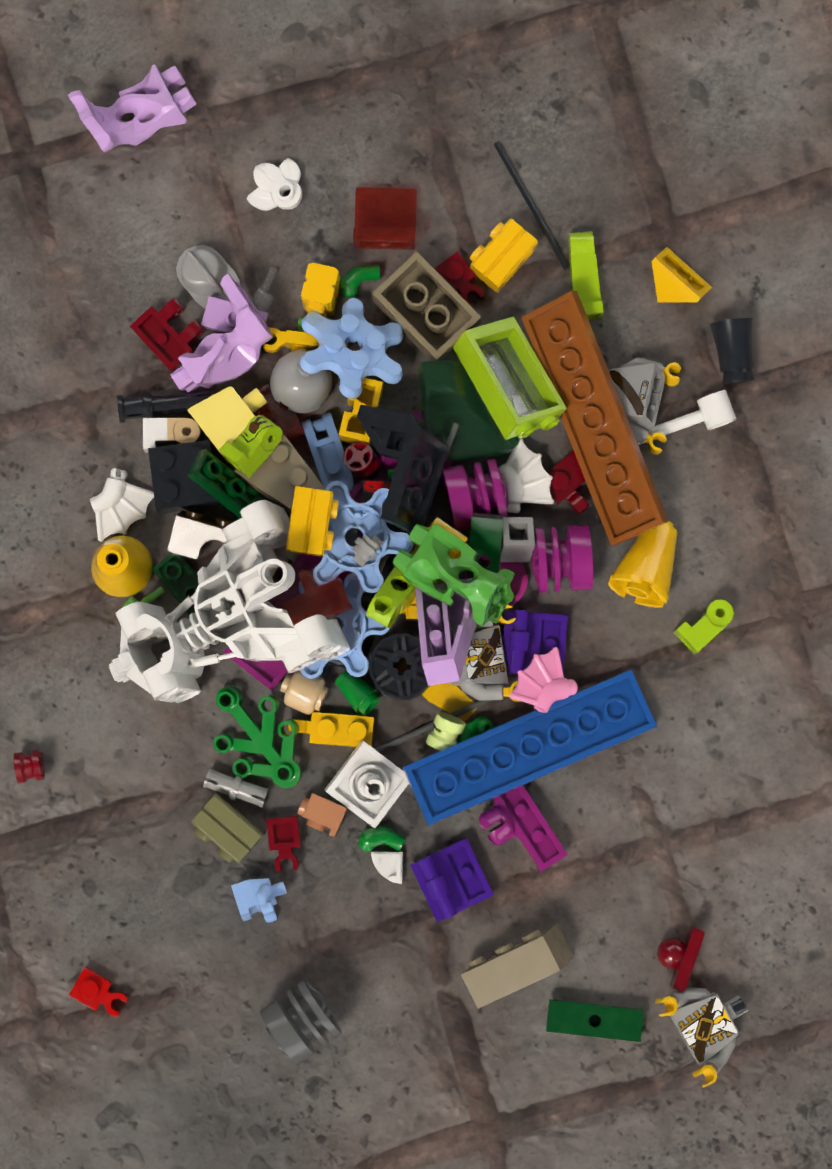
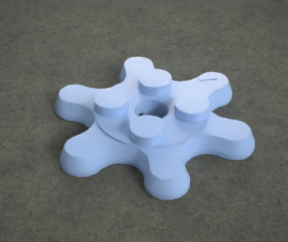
[300,298,403,399]
[313,481,413,593]
[293,572,391,679]

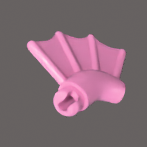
[509,647,578,713]

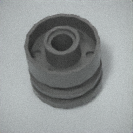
[260,979,342,1066]

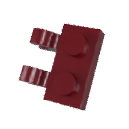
[129,298,205,373]
[547,450,589,516]

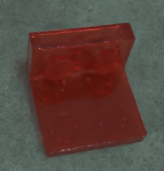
[353,187,417,250]

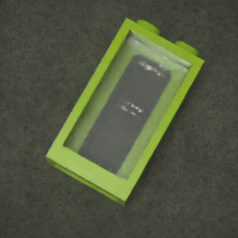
[453,316,567,440]

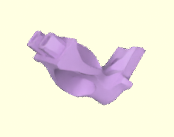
[68,65,197,152]
[170,274,273,393]

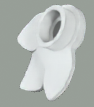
[247,158,303,211]

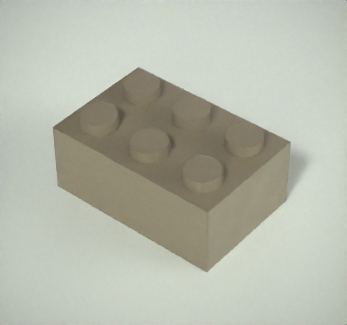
[372,251,481,366]

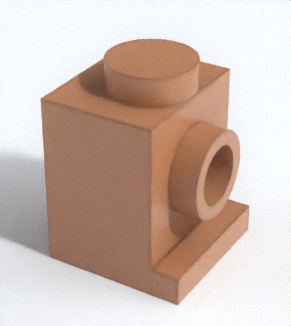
[297,793,348,837]

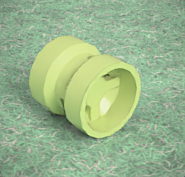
[426,712,466,751]

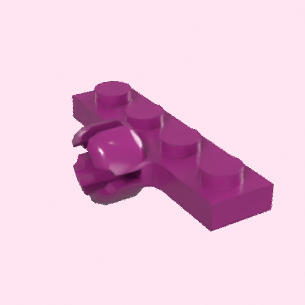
[479,786,568,873]

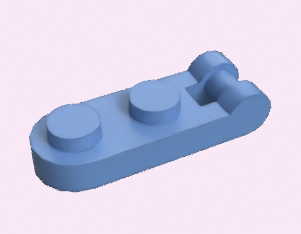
[301,413,354,493]

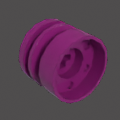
[442,458,509,532]
[531,525,593,593]

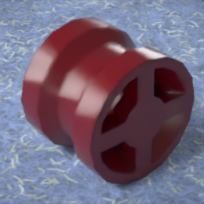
[343,442,380,479]
[14,749,45,784]

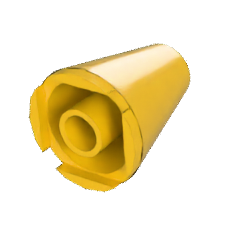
[608,520,677,608]
[91,536,153,597]

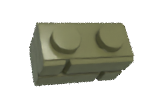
[191,793,265,864]

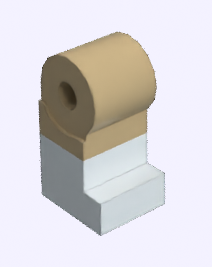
[143,418,202,453]

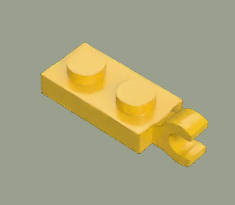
[263,327,349,353]
[288,712,374,747]

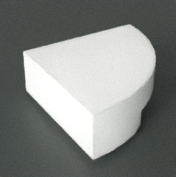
[371,852,403,884]

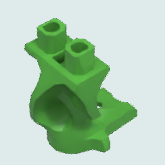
[393,524,515,627]

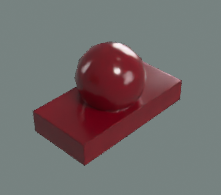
[657,926,705,992]

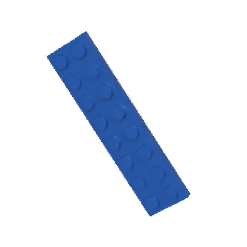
[403,670,657,826]

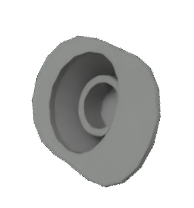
[176,245,240,309]

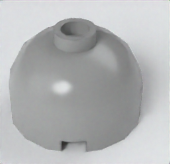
[270,350,332,413]

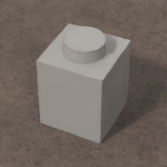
[501,517,535,562]

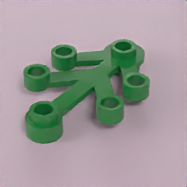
[213,686,302,788]

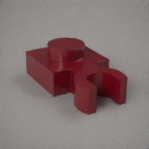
[434,251,484,306]
[266,816,301,872]

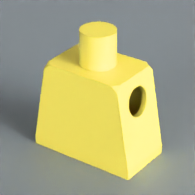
[188,386,267,463]

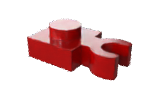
[69,967,129,1017]

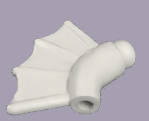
[498,438,554,514]
[90,468,154,542]

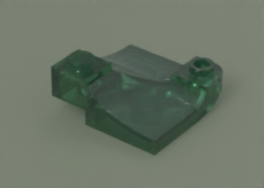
[418,360,520,461]

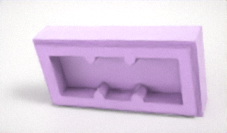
[201,296,268,333]

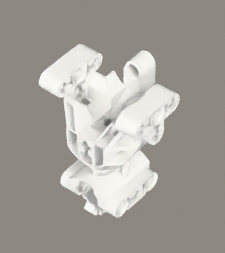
[109,500,350,703]

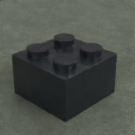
[148,440,221,514]

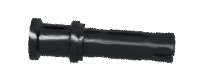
[117,390,211,423]

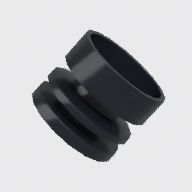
[369,633,430,701]

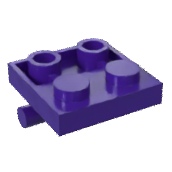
[503,610,568,674]
[410,838,494,922]

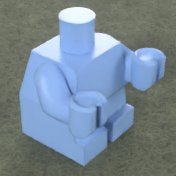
[231,878,287,923]

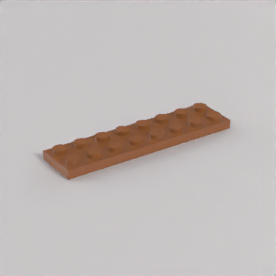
[521,291,669,546]

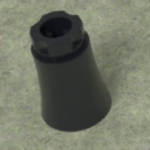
[710,318,754,385]

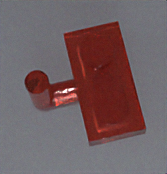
[281,569,353,626]

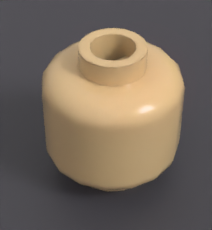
[280,670,329,715]

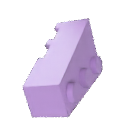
[415,578,476,686]

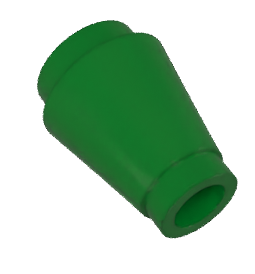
[335,671,381,715]

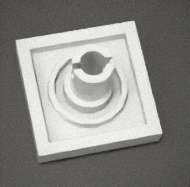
[324,740,409,828]

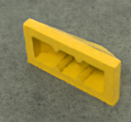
[652,247,712,302]

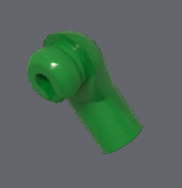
[340,265,380,298]
[458,717,493,743]
[358,825,406,852]

